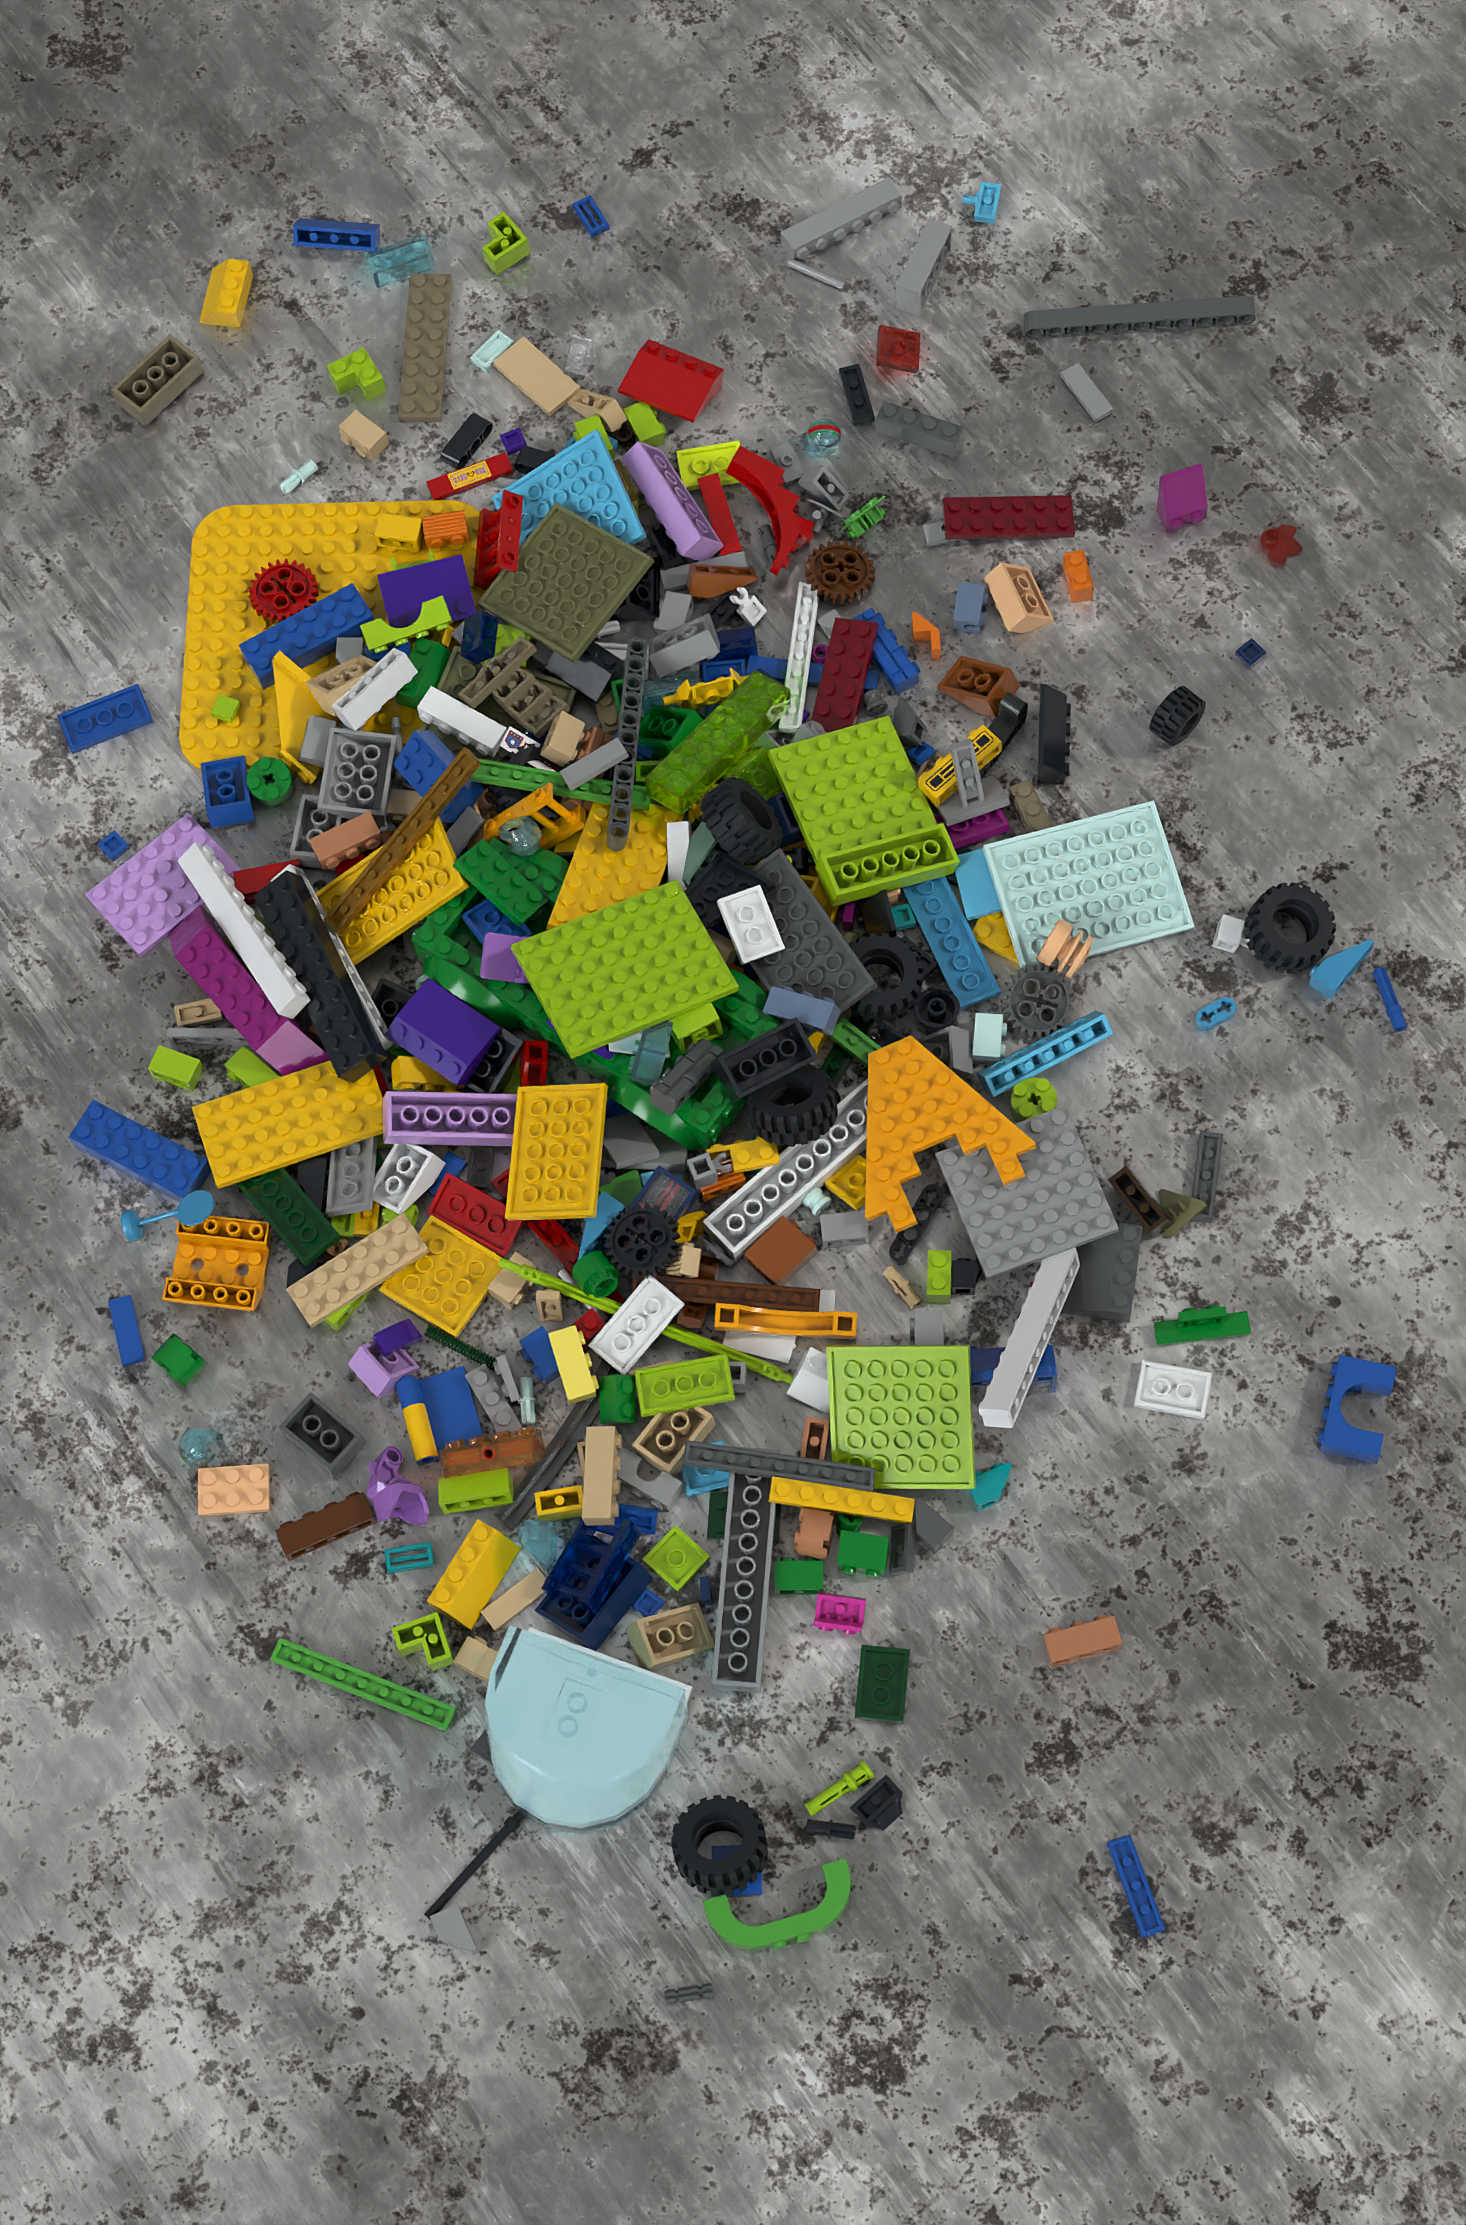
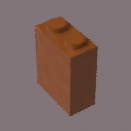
[744,1216,817,1286]

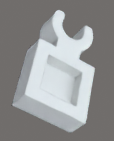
[730,587,767,626]

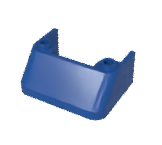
[970,1344,1058,1393]

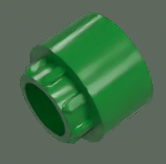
[572,1251,619,1298]

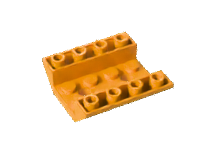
[162,1215,271,1312]

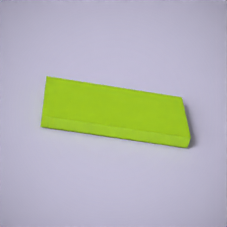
[634,1353,736,1417]

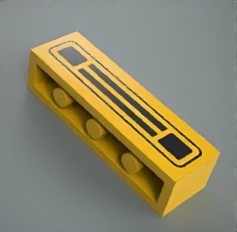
[918,725,1002,807]

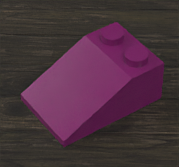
[1156,463,1208,531]

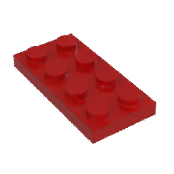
[426,1173,525,1257]

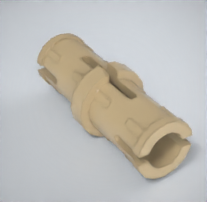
[882,1265,923,1310]

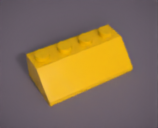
[427,1519,521,1630]

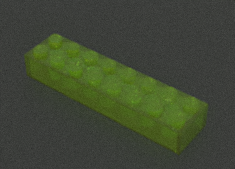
[645,670,791,816]

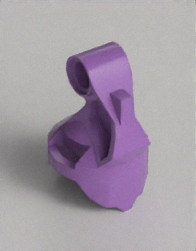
[366,1446,429,1525]

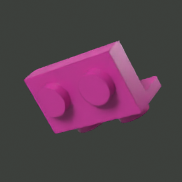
[813,1592,866,1635]

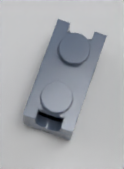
[953,582,988,634]

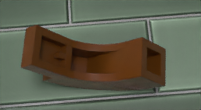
[677,1255,721,1329]

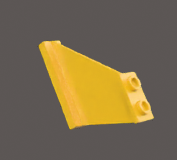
[271,650,339,785]

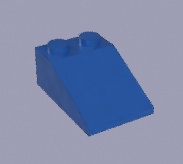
[201,756,255,828]

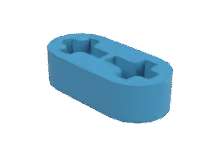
[1195,997,1236,1031]

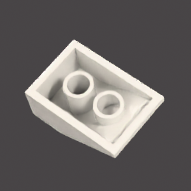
[373,1144,446,1215]

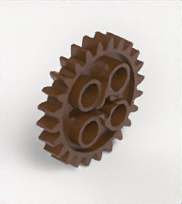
[805,540,875,605]

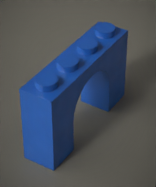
[1317,1355,1397,1463]

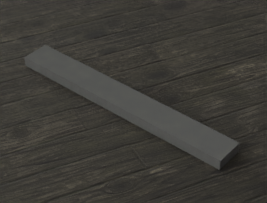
[682,1440,876,1492]

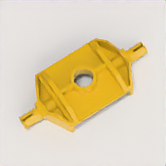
[661,668,756,710]

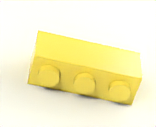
[548,1325,599,1405]

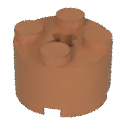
[794,1507,836,1560]

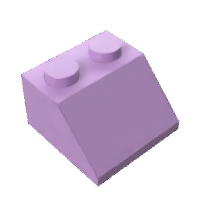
[348,1341,420,1398]

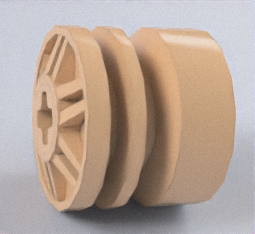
[1036,918,1094,979]

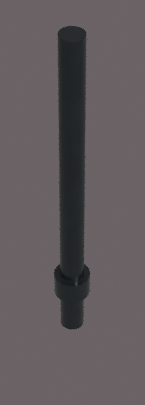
[424,1805,531,1920]

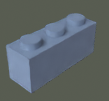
[763,985,841,1036]

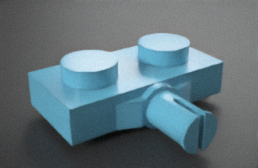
[962,182,1002,224]

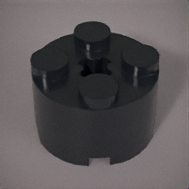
[914,985,960,1036]

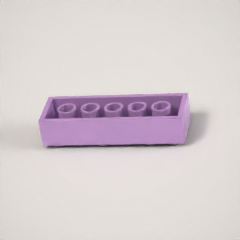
[621,441,724,561]
[382,1091,517,1146]

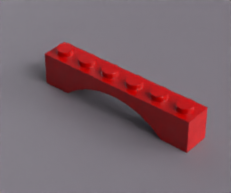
[520,1040,547,1087]

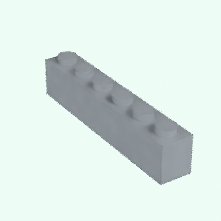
[780,177,902,261]

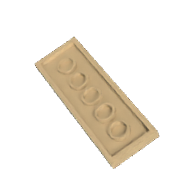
[286,1213,430,1328]

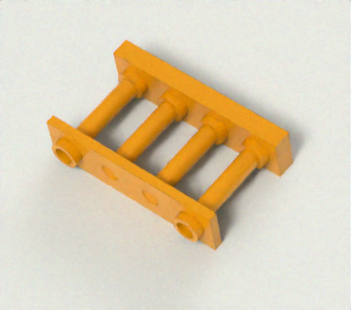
[483,782,586,850]

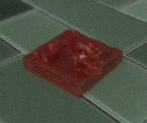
[876,325,920,374]

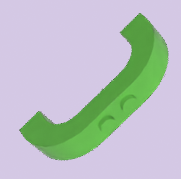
[702,1858,851,1950]

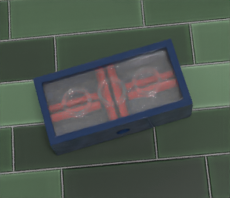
[605,1165,700,1262]

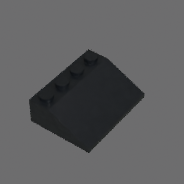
[452,993,525,1094]

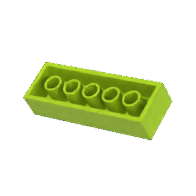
[815,823,960,907]

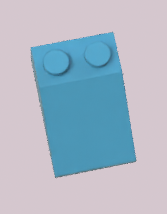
[578,1192,626,1260]

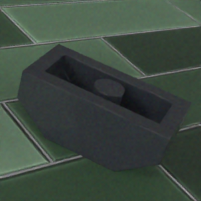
[850,1775,903,1831]

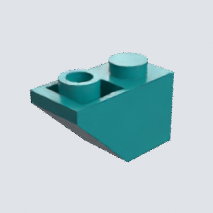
[967,1462,1012,1512]

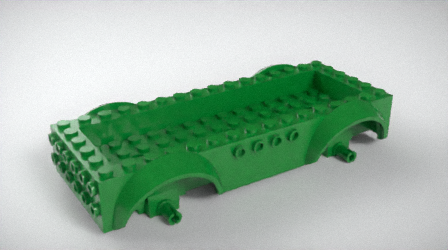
[411,837,782,1151]

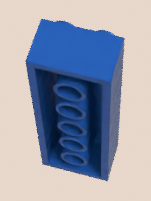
[239,583,375,690]
[69,1100,212,1202]

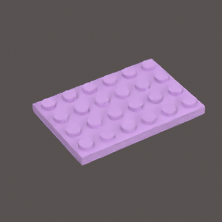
[85,813,241,958]

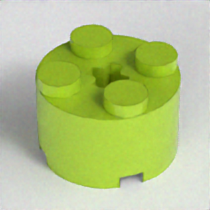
[1010,1077,1057,1123]

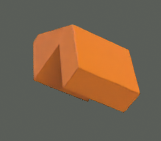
[912,612,941,660]

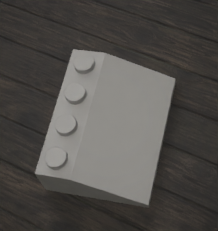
[317,727,397,827]

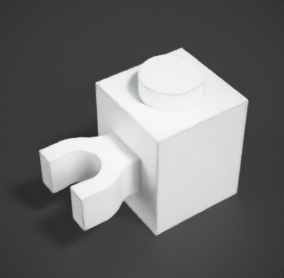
[1212,914,1250,953]

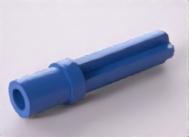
[1373,967,1408,1032]

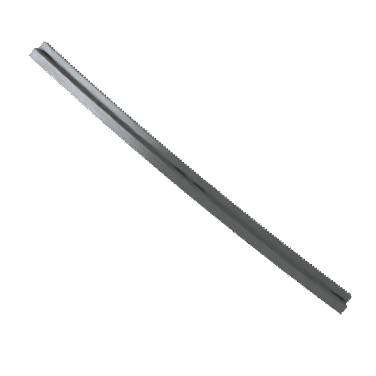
[494,1192,701,1531]

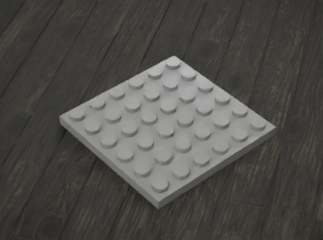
[935,1105,1119,1280]

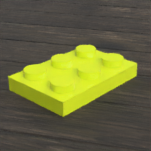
[676,440,740,491]

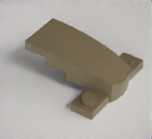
[458,636,571,739]

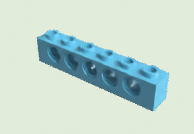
[977,1010,1113,1097]

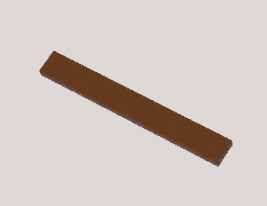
[631,1274,821,1312]

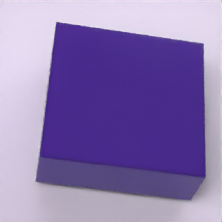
[500,428,527,456]

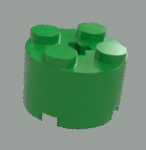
[247,757,294,806]
[151,1333,208,1387]

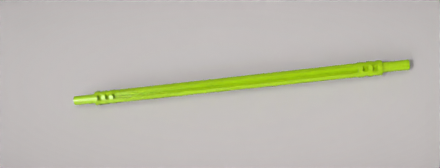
[498,1257,794,1384]

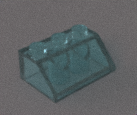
[364,234,435,288]
[641,671,701,717]

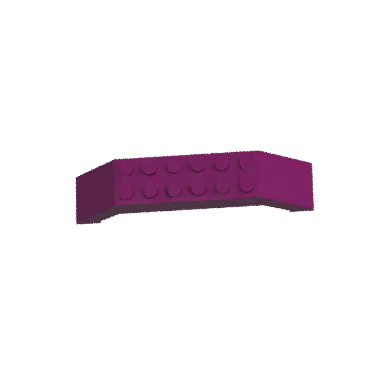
[168,904,330,1076]

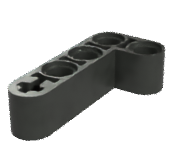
[979,692,1028,779]

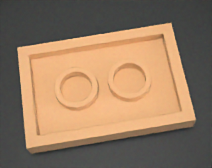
[198,1463,270,1517]

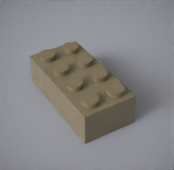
[111,334,204,426]

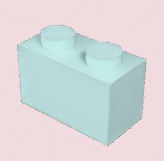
[972,1013,1007,1065]

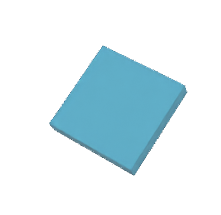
[681,1440,730,1497]

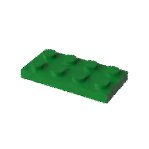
[453,839,549,927]

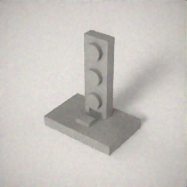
[935,738,1010,827]

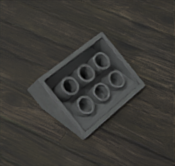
[1061,1222,1143,1323]

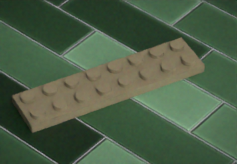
[398,274,452,422]

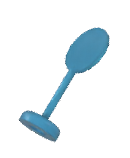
[121,1190,215,1242]

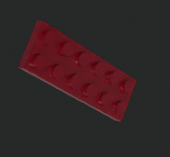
[942,495,1075,540]
[811,617,879,733]

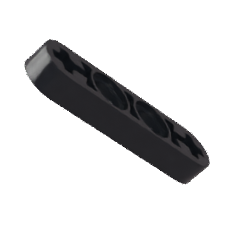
[889,1184,943,1266]

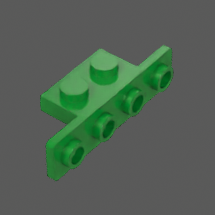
[1154,1305,1251,1346]

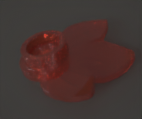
[1260,525,1303,564]

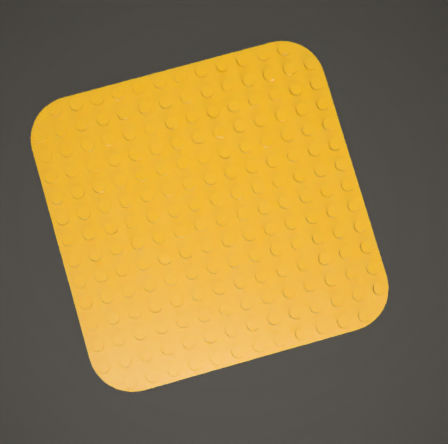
[179,500,487,773]

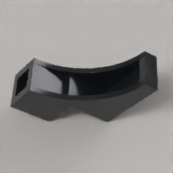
[951,1255,983,1295]

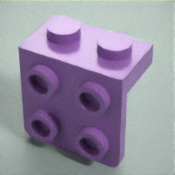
[480,932,530,984]

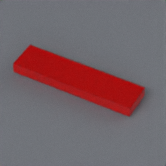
[697,473,742,556]

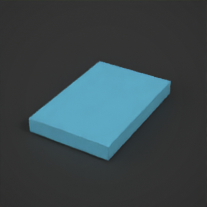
[955,848,1002,921]

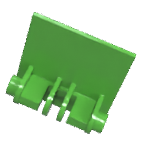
[841,496,886,539]

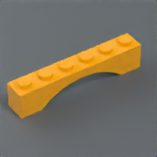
[714,1303,857,1340]

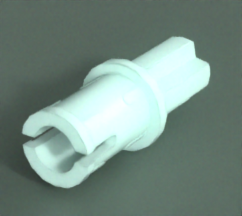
[279,459,318,494]
[518,1377,536,1425]

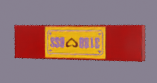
[426,452,514,501]

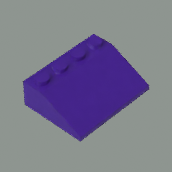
[377,554,478,628]
[385,978,501,1085]

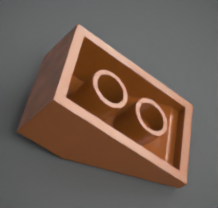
[937,656,1020,718]

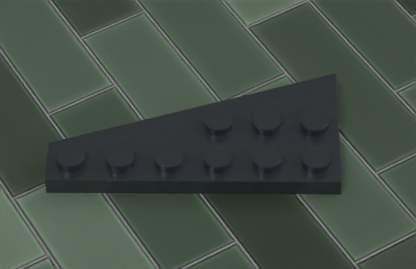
[684,851,776,930]

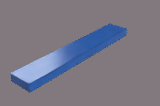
[746,655,879,692]

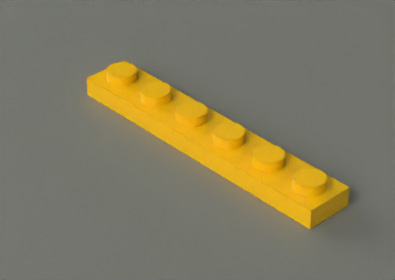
[768,1476,915,1524]

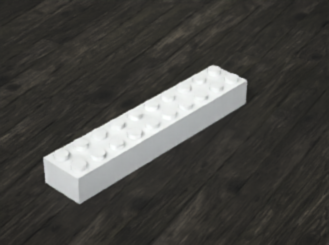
[703,1078,868,1263]

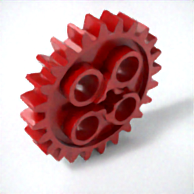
[248,559,319,624]

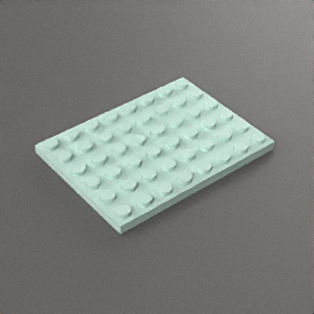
[982,800,1195,972]

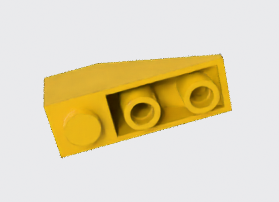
[391,1056,465,1093]

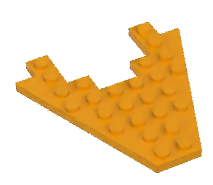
[865,1035,1037,1233]

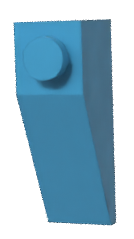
[1309,939,1374,1000]

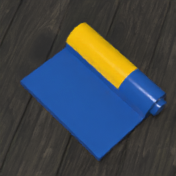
[395,1366,486,1465]

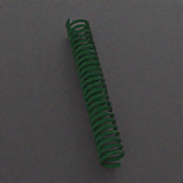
[424,1324,502,1375]

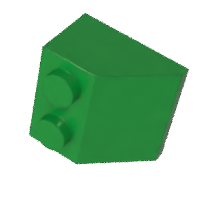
[837,1530,890,1579]

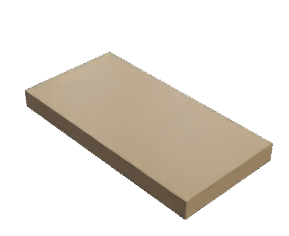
[493,336,581,416]

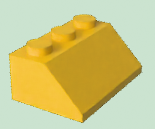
[199,259,253,328]

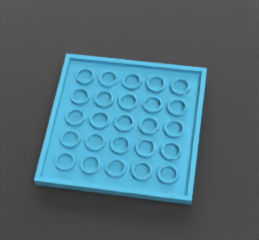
[491,429,647,548]

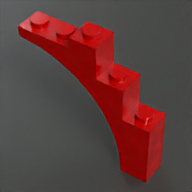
[726,446,815,576]

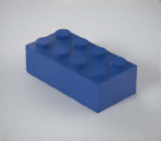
[393,730,484,823]

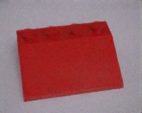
[618,339,724,423]

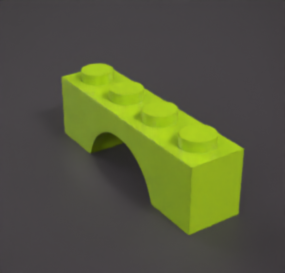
[360,596,453,654]

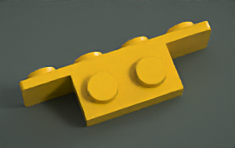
[706,1136,785,1174]

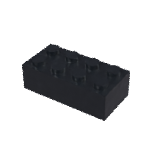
[711,1017,818,1103]

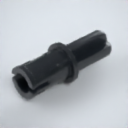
[806,1819,856,1840]

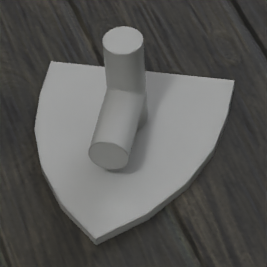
[807,498,847,533]

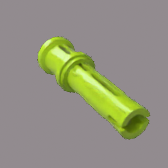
[803,1759,875,1817]

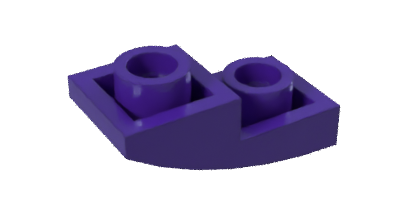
[372,1319,423,1357]

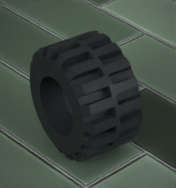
[1149,686,1206,747]

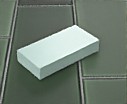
[470,330,514,373]

